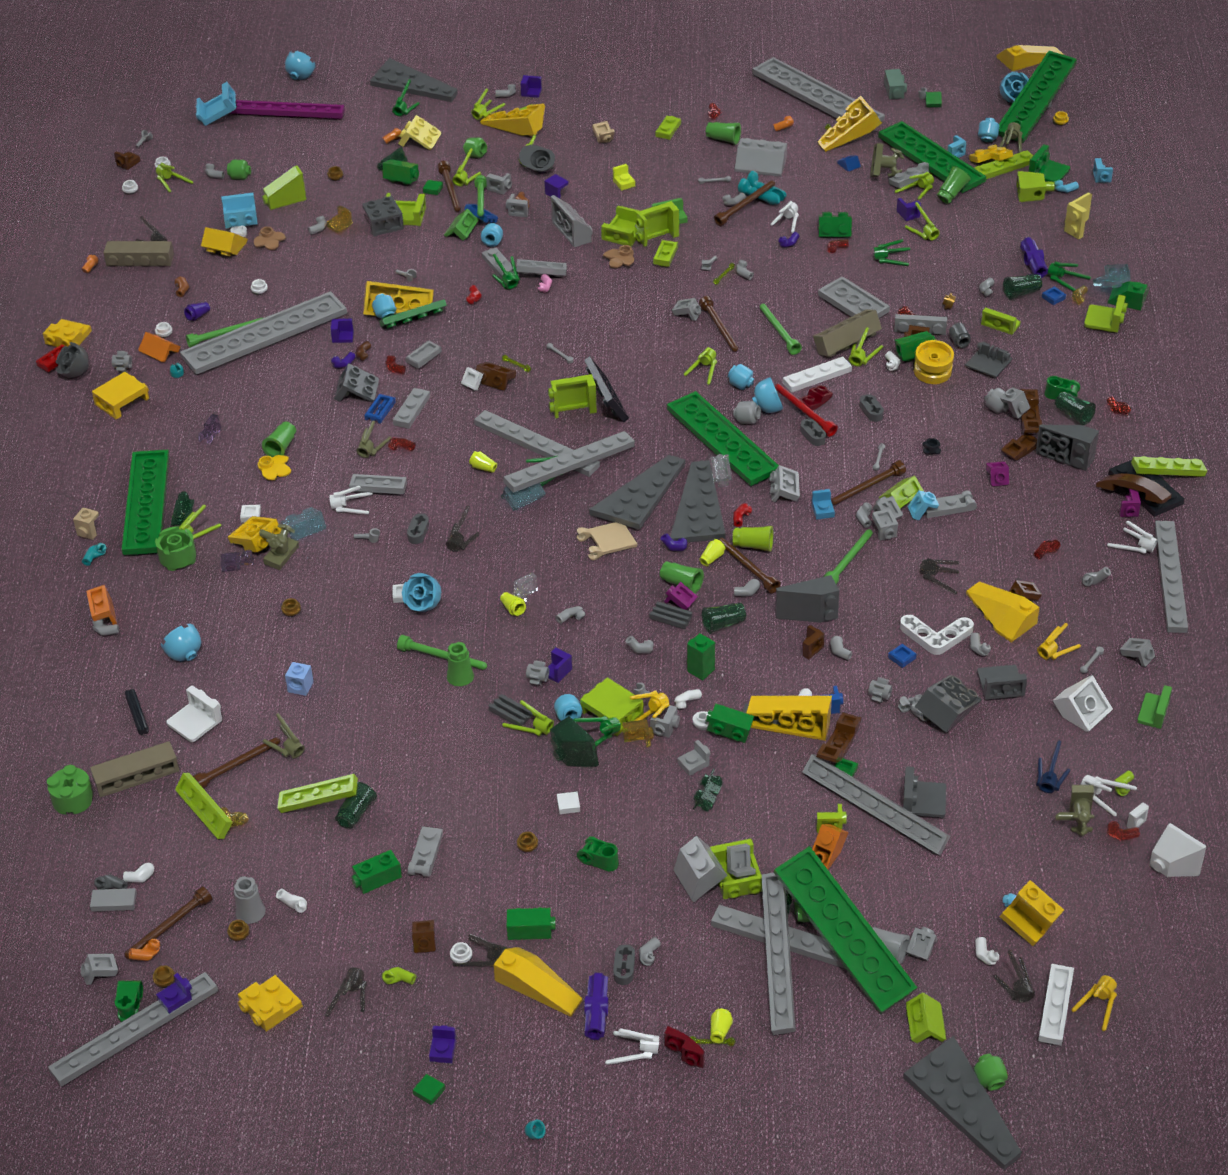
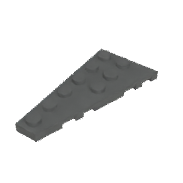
[370,58,458,102]
[589,455,685,530]
[670,460,725,543]
[903,1036,1021,1170]

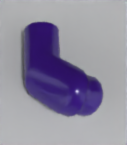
[778,232,800,248]
[331,352,356,368]
[660,533,688,551]

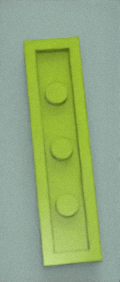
[974,150,1034,179]
[1131,456,1207,477]
[175,773,232,839]
[277,774,358,813]

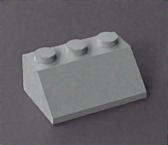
[735,138,787,177]
[551,195,593,248]

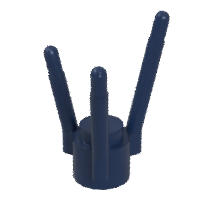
[1036,740,1071,793]

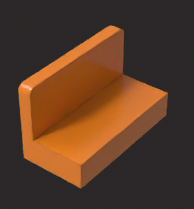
[138,332,181,362]
[86,585,117,625]

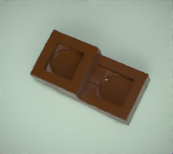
[1001,433,1037,460]

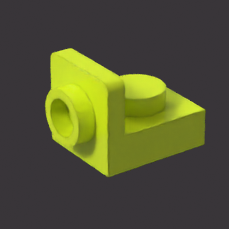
[613,164,635,191]

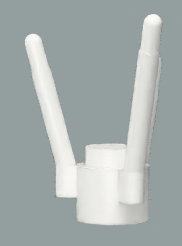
[770,201,799,233]
[330,486,373,515]
[1107,521,1158,554]
[1081,775,1137,816]
[605,1029,659,1065]

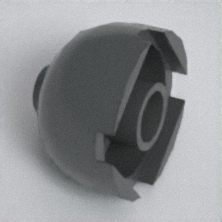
[56,342,89,378]

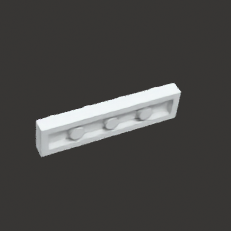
[783,357,852,393]
[1039,964,1074,1046]

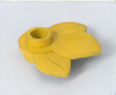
[257,455,291,480]

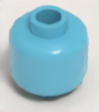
[978,118,999,142]
[481,223,503,247]
[372,294,397,318]
[727,364,755,390]
[554,694,582,724]

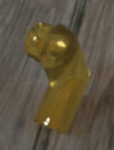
[1072,285,1088,305]
[221,807,249,827]

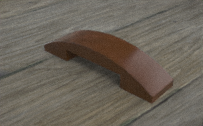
[1020,389,1042,433]
[1096,474,1172,504]
[816,712,862,763]

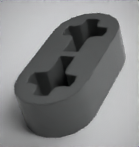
[860,394,884,422]
[800,419,826,446]
[407,514,429,544]
[613,945,635,985]

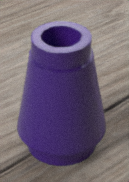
[184,302,210,321]

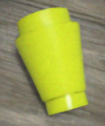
[469,451,497,473]
[699,539,726,566]
[500,592,526,616]
[710,1009,733,1043]

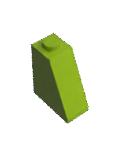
[262,166,306,210]

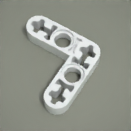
[900,615,974,655]

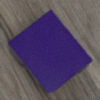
[520,75,542,98]
[544,174,569,199]
[897,198,921,221]
[330,319,354,343]
[548,647,572,683]

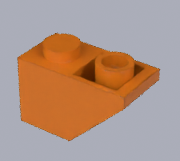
[812,824,849,869]

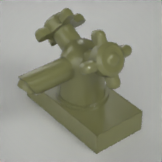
[870,143,904,177]
[259,524,299,570]
[1055,785,1095,836]

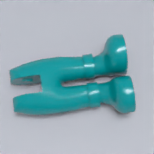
[738,171,787,205]

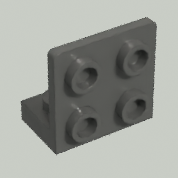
[362,196,404,237]
[334,363,379,402]
[977,665,1027,700]
[903,766,946,818]

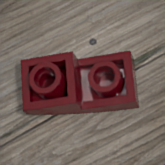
[798,385,833,411]
[664,1026,705,1068]

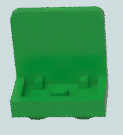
[818,212,852,237]

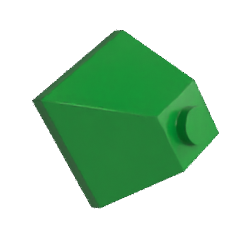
[1108,281,1149,311]

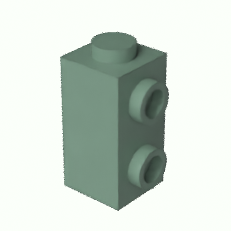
[884,69,907,99]

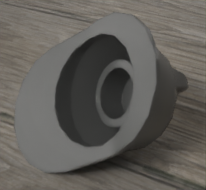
[519,145,555,173]

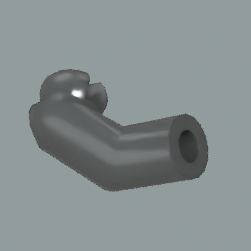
[94,874,128,890]

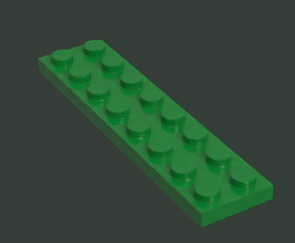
[998,50,1077,143]
[878,121,987,193]
[667,391,779,486]
[122,450,169,555]
[774,846,917,1015]

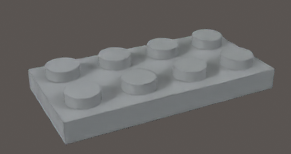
[818,276,890,318]

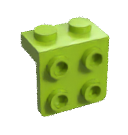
[1084,295,1128,333]

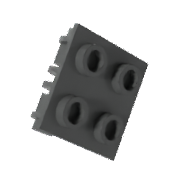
[965,342,1013,378]

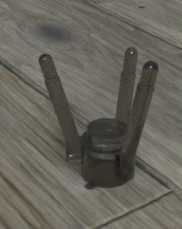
[136,216,167,241]
[446,505,480,552]
[920,558,959,594]
[452,934,508,967]
[993,950,1035,1003]
[325,967,367,1017]

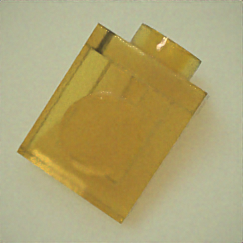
[327,205,352,233]
[623,719,654,747]

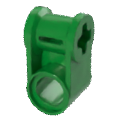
[1044,376,1081,403]
[577,836,619,872]
[115,980,143,1022]

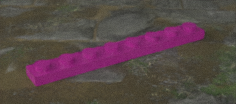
[229,100,345,119]

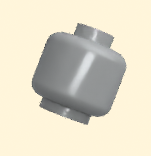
[984,388,1009,414]
[733,401,761,424]

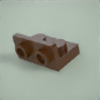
[476,362,517,390]

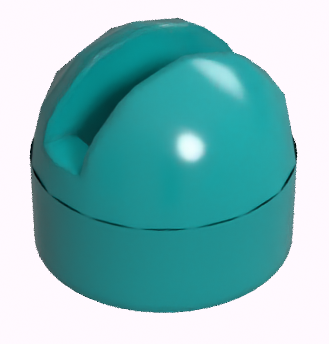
[170,363,184,378]
[525,1119,546,1140]

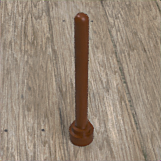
[437,161,461,212]
[714,180,775,226]
[699,296,738,352]
[831,460,906,505]
[719,538,781,594]
[193,737,280,789]
[124,886,212,959]

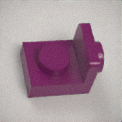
[986,461,1009,486]
[1119,488,1141,517]
[664,582,698,610]

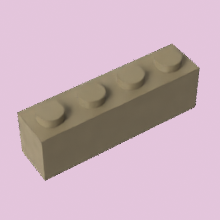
[104,241,174,266]
[813,309,882,357]
[90,741,179,798]

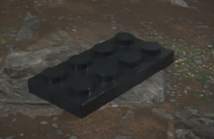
[584,356,629,422]
[1108,460,1185,517]

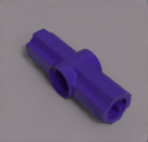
[1020,237,1048,278]
[585,973,608,1040]

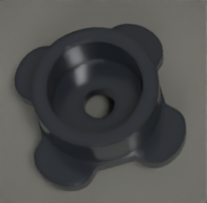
[922,438,941,455]

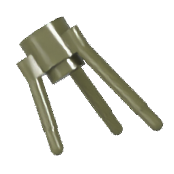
[999,122,1022,153]
[356,421,392,458]
[263,713,305,758]

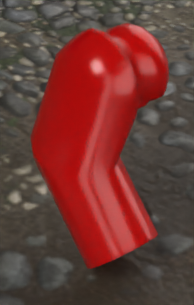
[466,285,481,305]
[733,503,752,527]

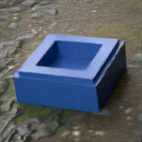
[1042,286,1066,305]
[888,644,916,668]

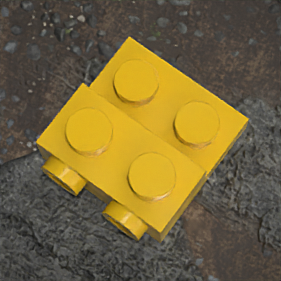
[43,319,92,347]
[228,516,281,552]
[237,975,303,1032]

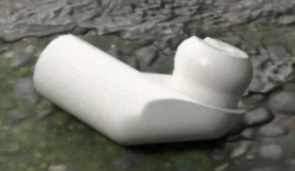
[674,689,702,709]
[276,889,307,913]
[975,937,999,965]

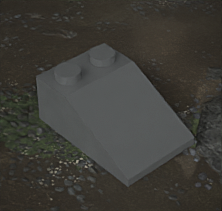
[775,575,840,623]

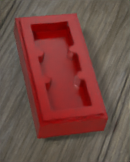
[36,344,65,372]

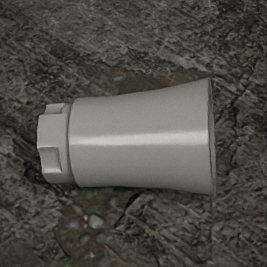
[234,876,266,924]
[873,927,910,964]

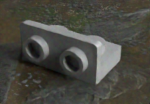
[769,465,800,502]

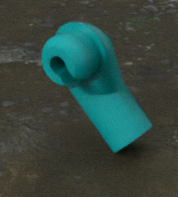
[82,543,107,566]

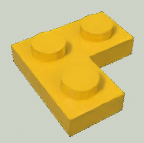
[969,145,1013,163]

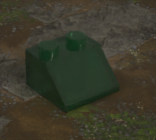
[550,716,599,767]

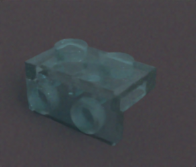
[1093,264,1131,288]
[501,483,546,511]
[281,507,326,540]

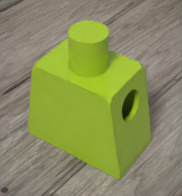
[1016,171,1054,202]

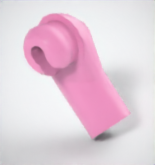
[538,274,552,293]

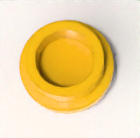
[1053,111,1069,125]

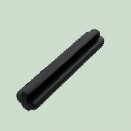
[125,689,149,735]

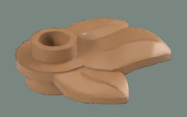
[254,226,286,250]
[603,245,634,268]

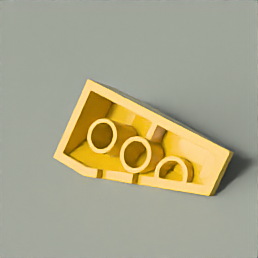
[996,45,1063,72]
[818,96,882,152]
[480,104,545,136]
[363,281,434,316]
[966,582,1040,643]
[493,947,583,1017]

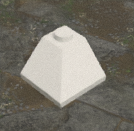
[1053,675,1113,732]
[1149,823,1206,877]

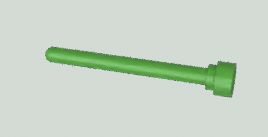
[474,175,487,217]
[760,304,802,355]
[186,318,263,348]
[823,529,873,585]
[397,635,487,670]

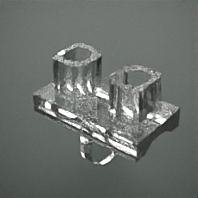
[710,454,732,487]

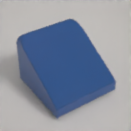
[837,155,861,171]

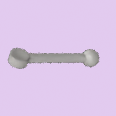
[698,176,731,184]
[547,343,573,364]
[873,443,885,471]
[1080,647,1104,674]

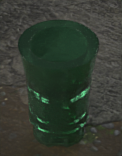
[1003,274,1043,300]
[1055,392,1096,425]
[701,602,746,634]
[335,781,377,829]

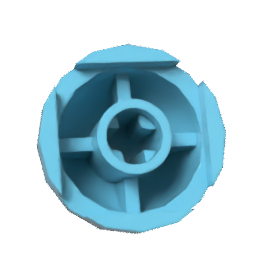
[285,51,316,80]
[999,71,1029,103]
[752,377,783,413]
[402,573,442,612]
[161,624,201,661]

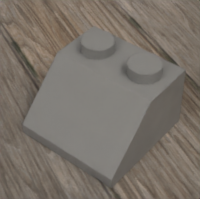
[674,836,727,902]

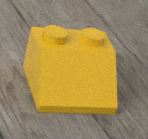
[201,227,248,257]

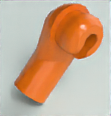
[773,116,794,131]
[382,128,402,144]
[81,255,98,274]
[129,939,160,961]

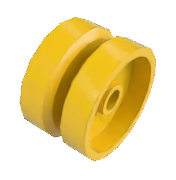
[913,340,954,384]

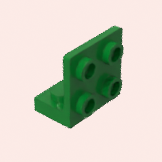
[1029,144,1070,183]

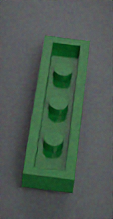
[379,299,447,329]

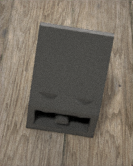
[1036,425,1099,471]
[915,675,982,732]

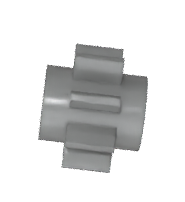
[112,351,132,372]
[526,660,549,685]
[868,677,893,702]

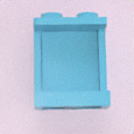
[196,82,236,126]
[222,193,258,228]

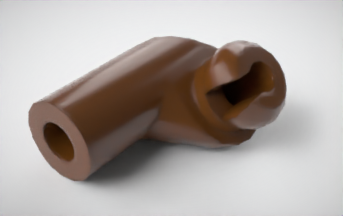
[355,341,371,361]

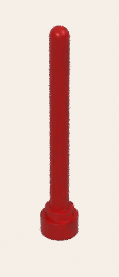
[775,384,838,437]

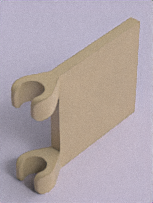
[577,522,637,560]

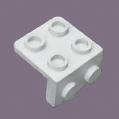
[167,686,222,742]

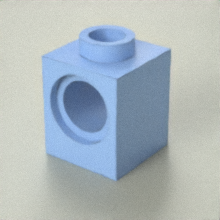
[285,662,313,696]

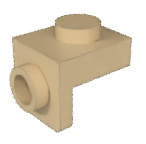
[592,121,615,143]
[73,508,99,540]

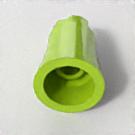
[733,526,773,552]

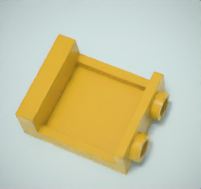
[92,372,149,420]
[999,880,1064,946]

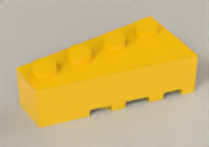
[746,696,832,741]

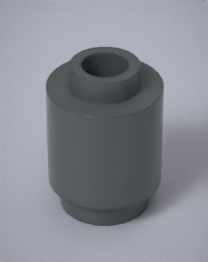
[949,323,971,348]

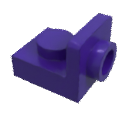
[156,973,192,1014]
[429,1025,457,1063]

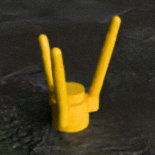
[1037,623,1081,660]
[626,690,670,729]
[1072,975,1117,1031]

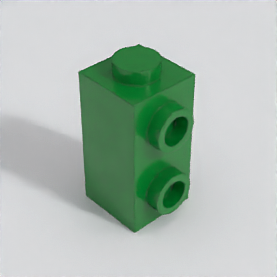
[383,159,419,184]
[895,331,936,361]
[687,633,715,681]
[705,703,754,743]
[351,850,402,894]
[506,907,556,940]

